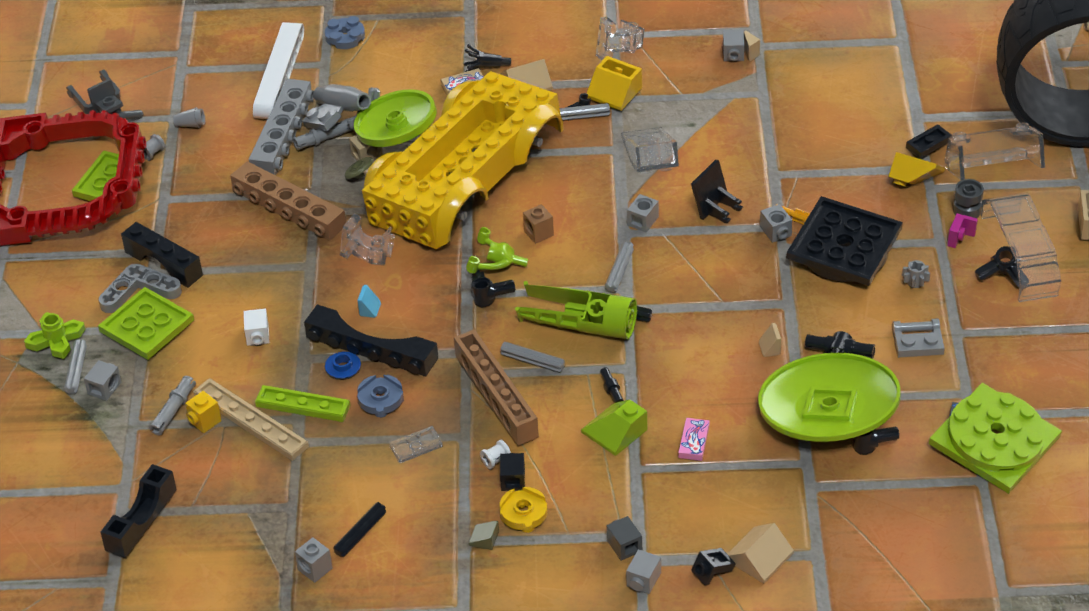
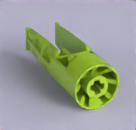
[515,281,637,339]

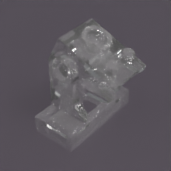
[596,17,645,60]
[340,213,395,265]

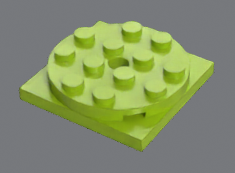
[928,383,1062,494]

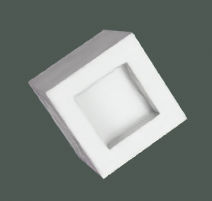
[244,309,270,346]

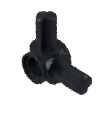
[975,246,1029,288]
[471,270,516,307]
[853,426,900,454]

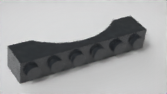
[304,304,439,377]

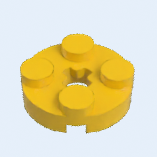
[500,487,548,533]

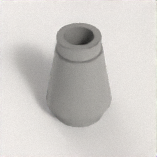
[173,107,205,128]

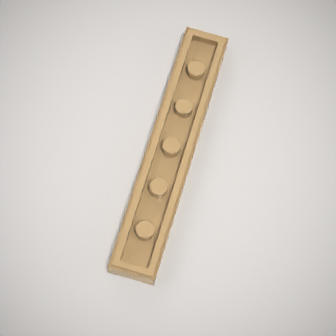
[193,378,309,461]

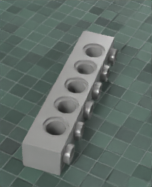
[249,78,314,175]

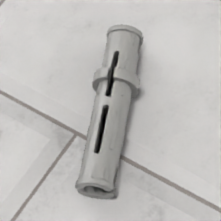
[293,118,354,150]
[149,376,196,435]

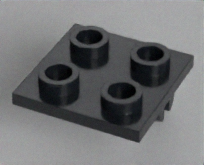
[691,160,743,223]

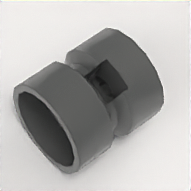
[953,179,984,218]

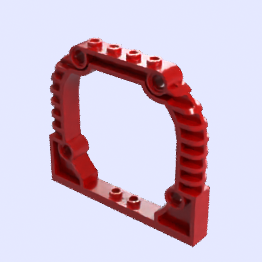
[0,110,147,246]

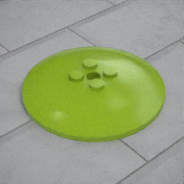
[758,353,901,442]

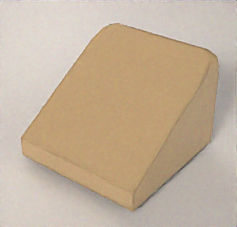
[744,31,760,61]
[759,323,781,357]

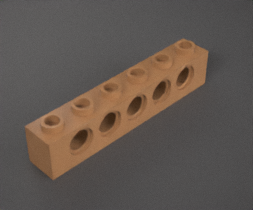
[230,161,346,241]
[454,329,539,445]

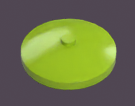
[354,89,437,147]

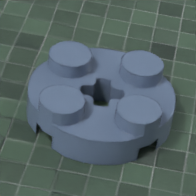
[325,16,365,49]
[357,375,404,418]

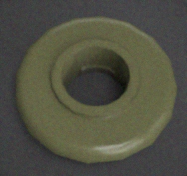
[345,157,374,179]

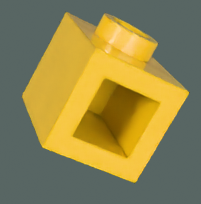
[185,391,222,433]

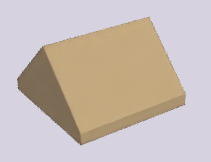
[500,59,553,91]
[728,523,794,584]

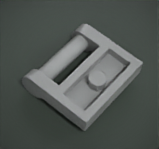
[892,318,945,358]

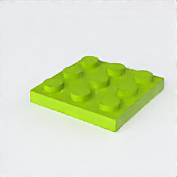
[98,287,194,360]

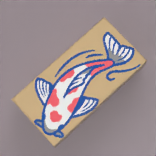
[441,68,484,95]

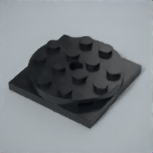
[786,196,903,286]

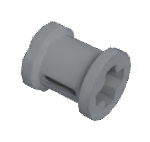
[143,134,166,161]

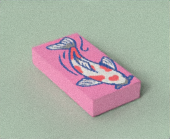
[679,418,710,461]

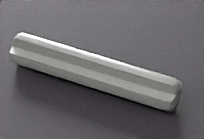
[560,103,610,120]
[605,241,634,293]
[64,339,87,394]
[500,342,565,372]

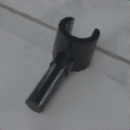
[565,93,591,108]

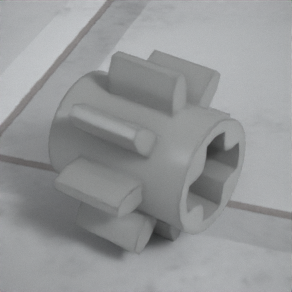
[902,260,930,288]

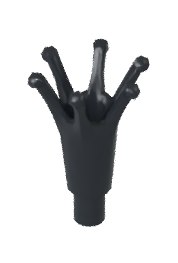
[464,44,511,72]

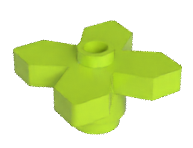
[24,312,86,359]

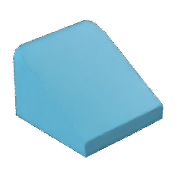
[357,285,381,318]

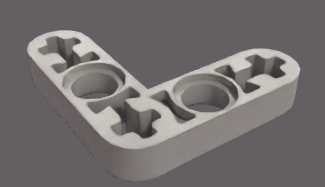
[99,264,182,313]

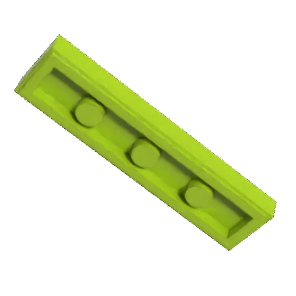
[255,385,351,422]

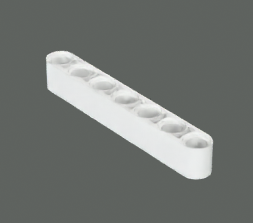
[253,22,304,119]

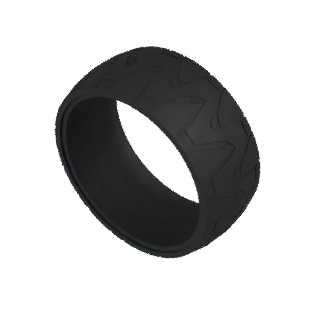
[996,0,1089,147]

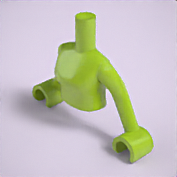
[466,227,529,273]

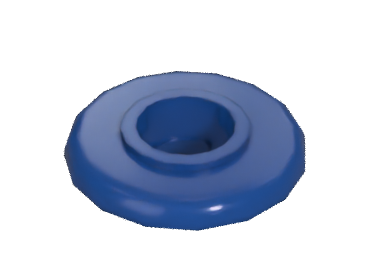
[325,352,361,379]

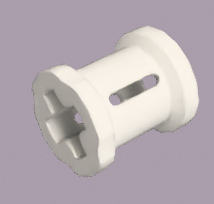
[480,440,511,470]

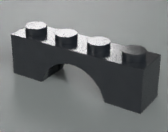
[121,222,203,288]
[100,464,177,558]

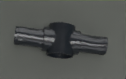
[805,331,875,359]

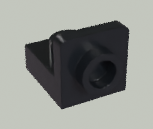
[691,548,736,585]

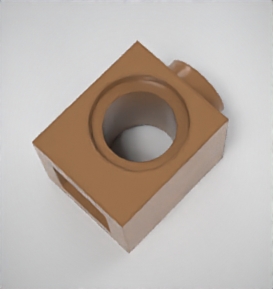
[523,204,554,244]

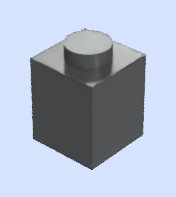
[606,516,643,561]

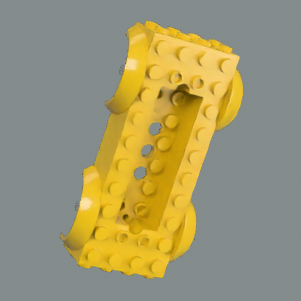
[362,71,564,249]

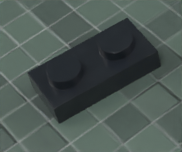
[906,124,952,159]

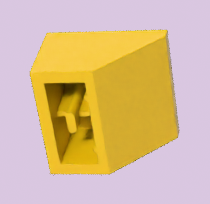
[586,56,642,111]

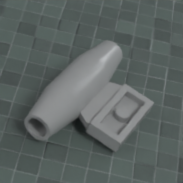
[302,84,371,131]

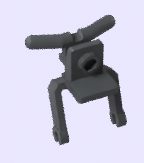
[66,69,143,139]

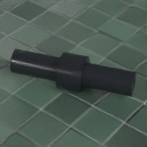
[600,367,624,403]

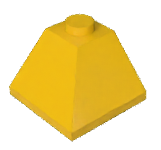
[888,152,945,187]

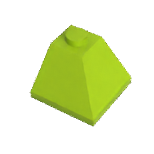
[581,399,648,456]

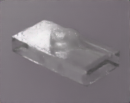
[390,426,443,463]

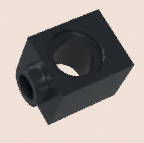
[500,453,525,491]

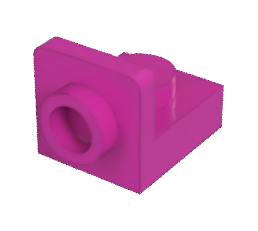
[947,213,978,248]

